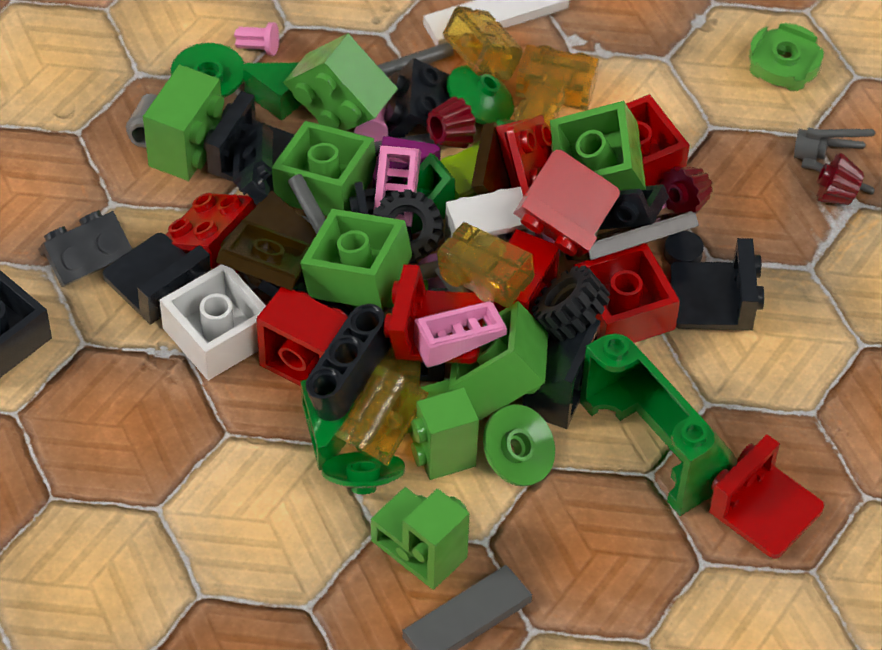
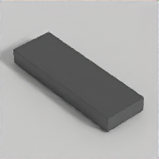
[402,565,532,650]

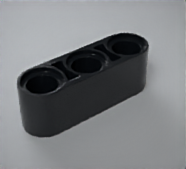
[306,304,392,421]

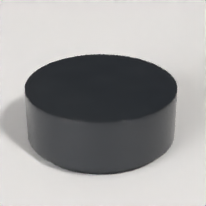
[664,231,704,265]

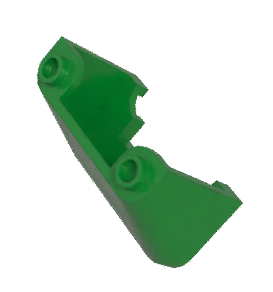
[580,334,737,516]

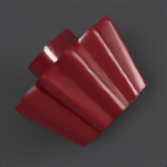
[426,96,476,149]
[817,153,864,205]
[660,167,713,213]

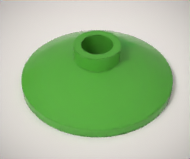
[483,404,555,486]

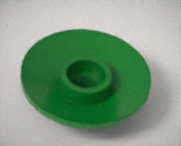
[171,43,244,97]
[447,65,514,125]
[321,451,405,494]

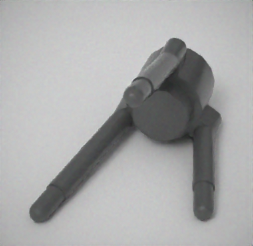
[794,128,875,194]

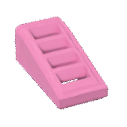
[373,146,421,227]
[414,301,507,368]

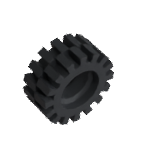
[373,189,444,264]
[532,265,610,341]

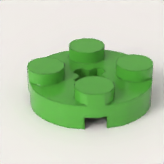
[749,23,824,91]

